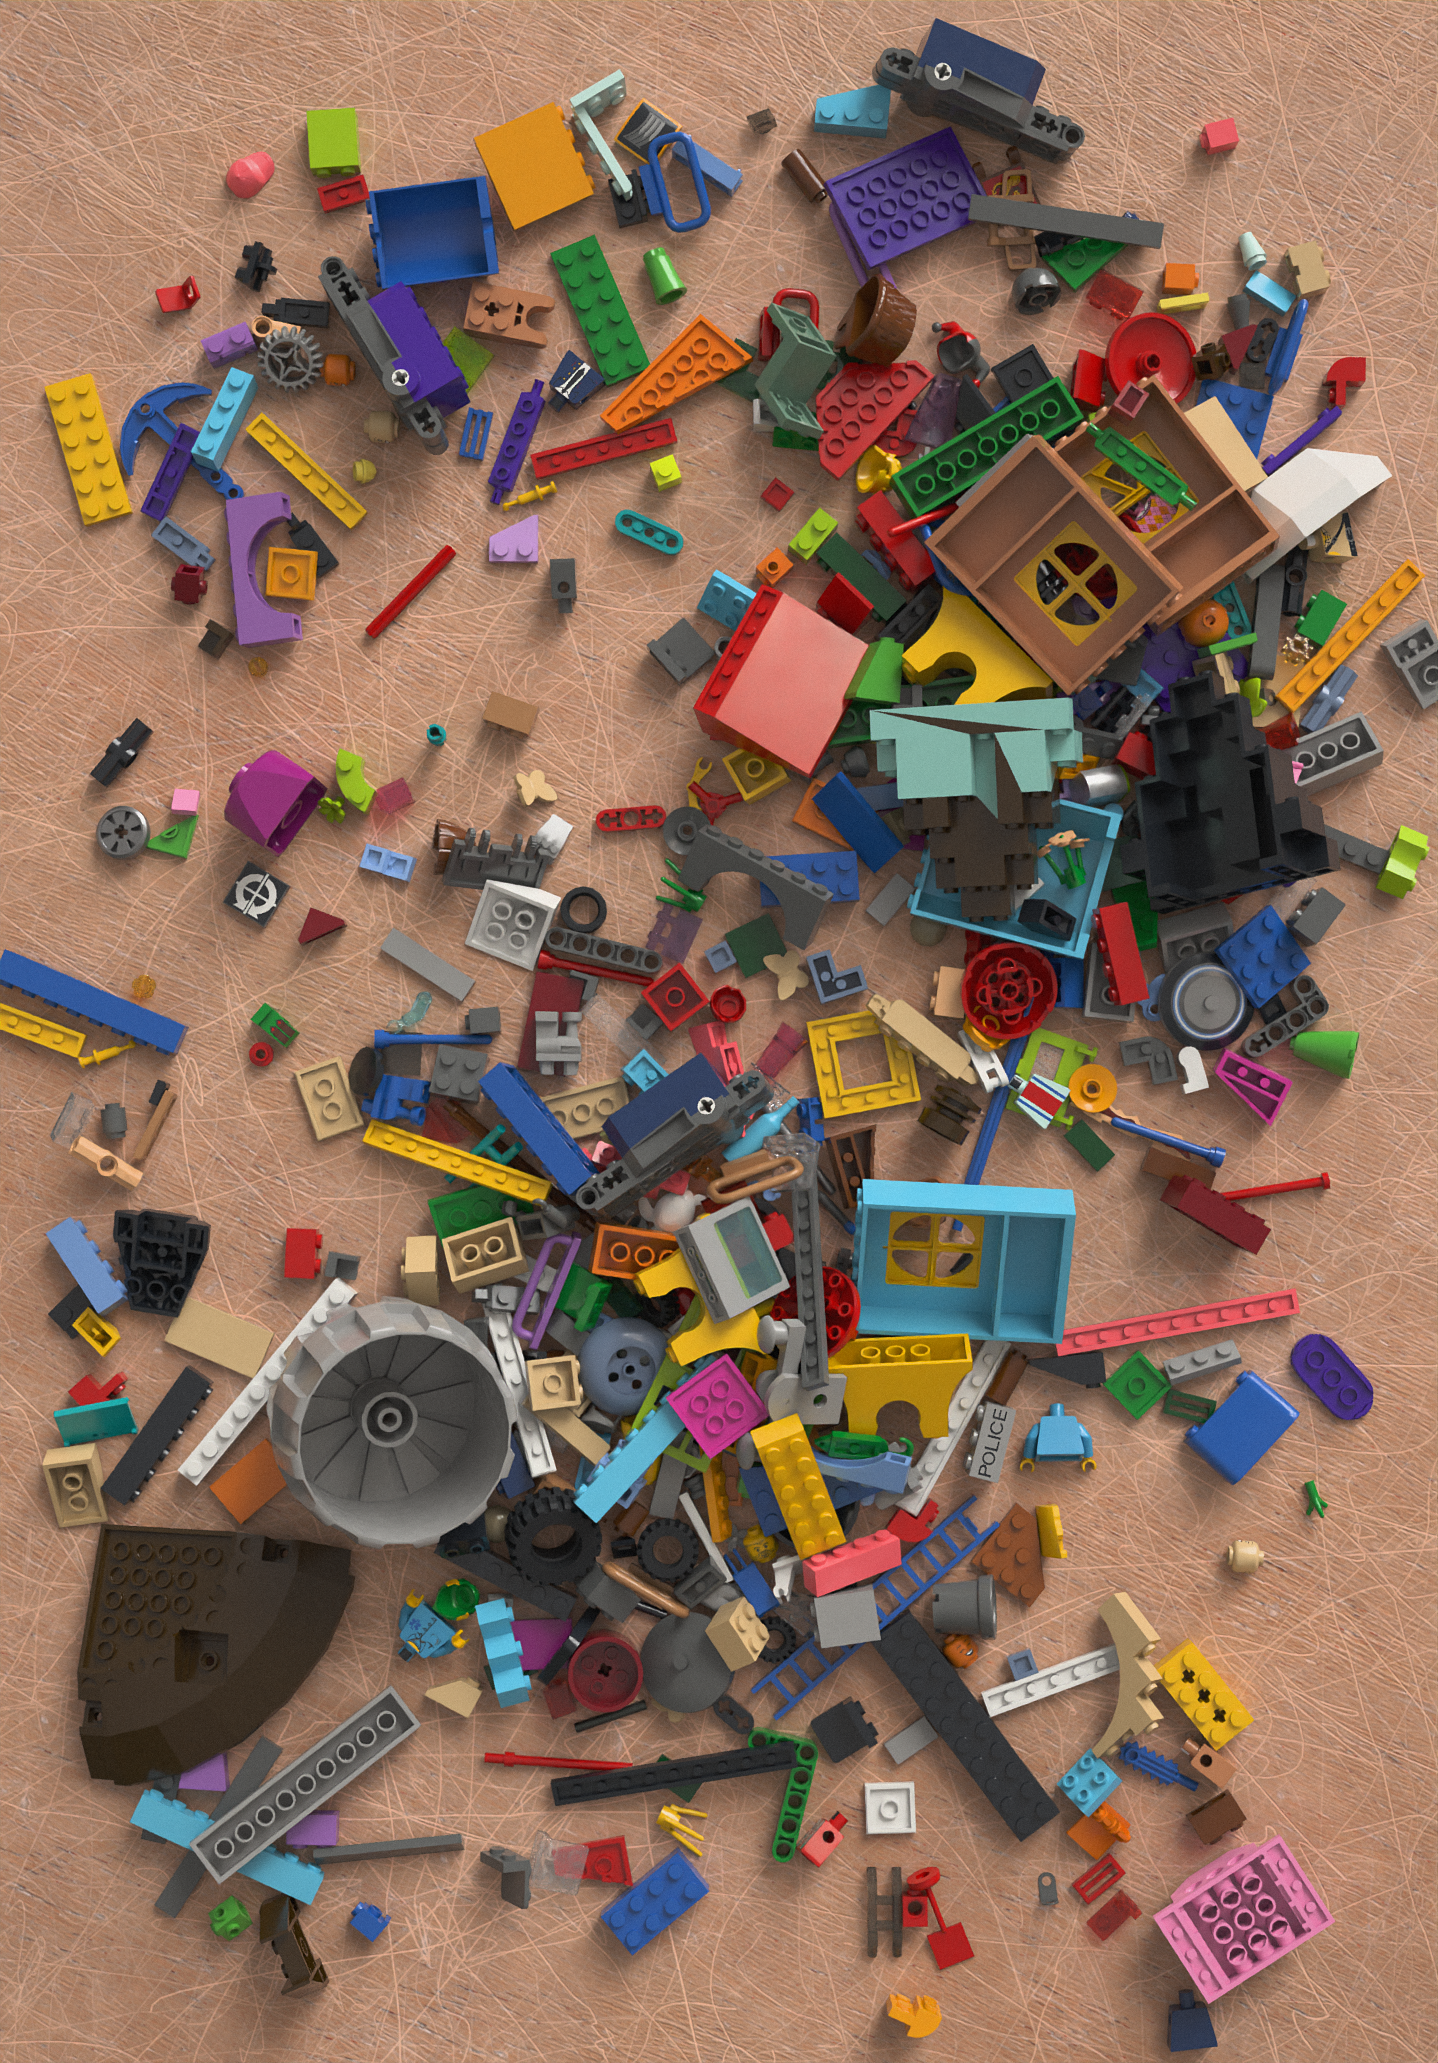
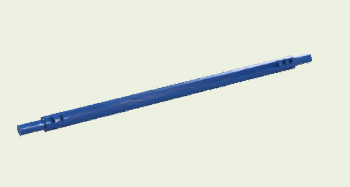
[952,950,1055,1232]

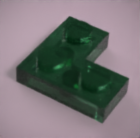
[714,338,760,403]

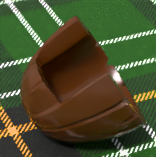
[432,819,476,875]

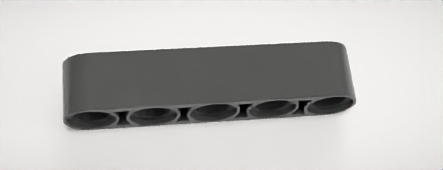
[1247,564,1285,681]
[545,927,663,974]

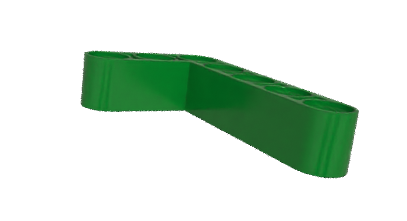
[748,1727,818,1863]

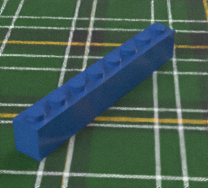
[0,949,189,1056]

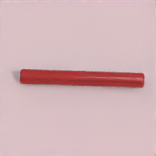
[365,545,456,639]

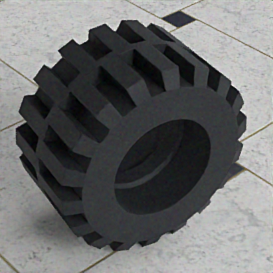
[637,1518,699,1583]

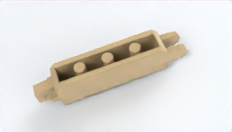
[865,994,979,1087]

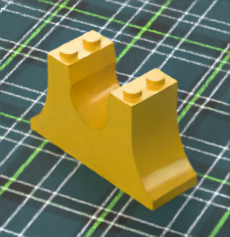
[902,586,1053,705]
[633,1213,773,1366]
[828,1333,973,1439]

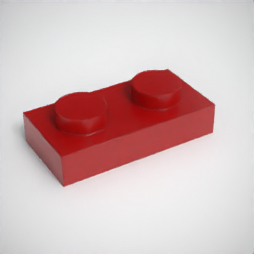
[317,174,370,214]

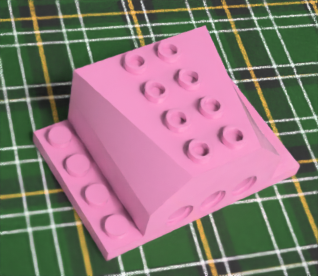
[1153,1834,1335,2004]

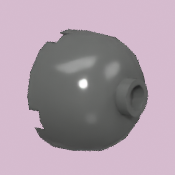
[1011,268,1062,315]

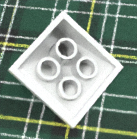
[465,879,561,971]

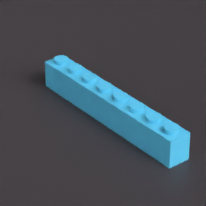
[573,1353,717,1523]
[130,1789,324,1905]

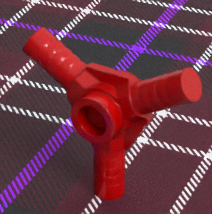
[688,781,744,825]

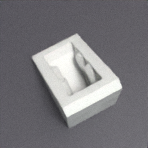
[753,399,780,432]

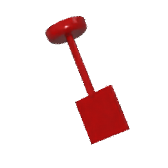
[906,1867,974,1970]

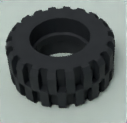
[504,1487,603,1586]

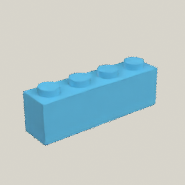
[191,367,259,472]

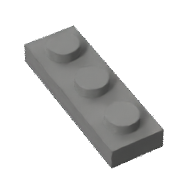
[1163,1339,1242,1386]

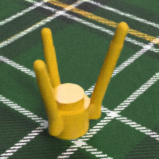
[656,1803,708,1857]

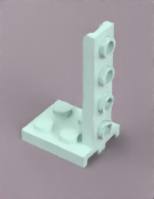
[569,69,633,201]

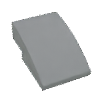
[1380,619,1438,709]

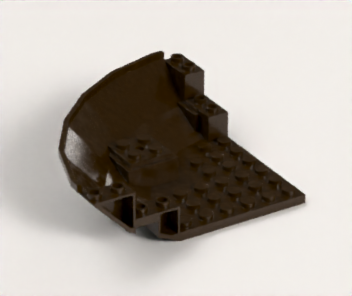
[77,1524,355,1786]

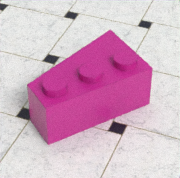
[1213,1047,1293,1126]

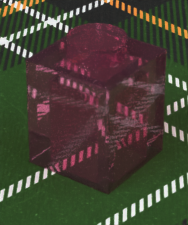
[375,777,415,814]

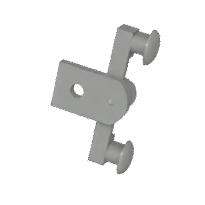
[736,1315,847,1470]

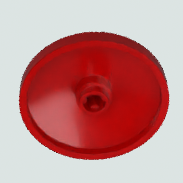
[1105,312,1196,404]

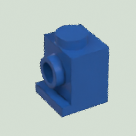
[350,1901,391,1942]

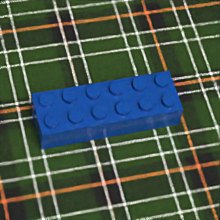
[478,1062,601,1196]

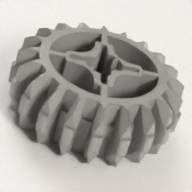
[257,326,324,393]

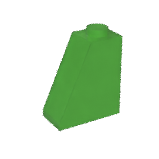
[844,637,904,705]

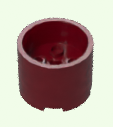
[567,1629,643,1713]

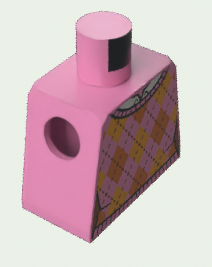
[1126,495,1179,533]

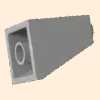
[810,1584,881,1649]

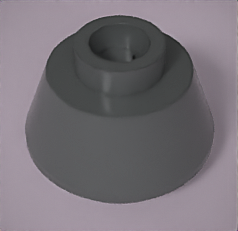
[840,745,870,778]

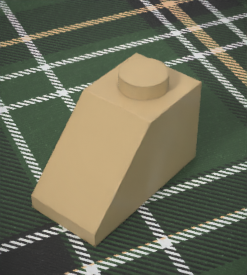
[425,1676,484,1718]

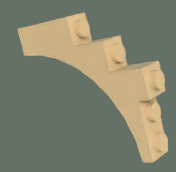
[1091,1592,1164,1758]

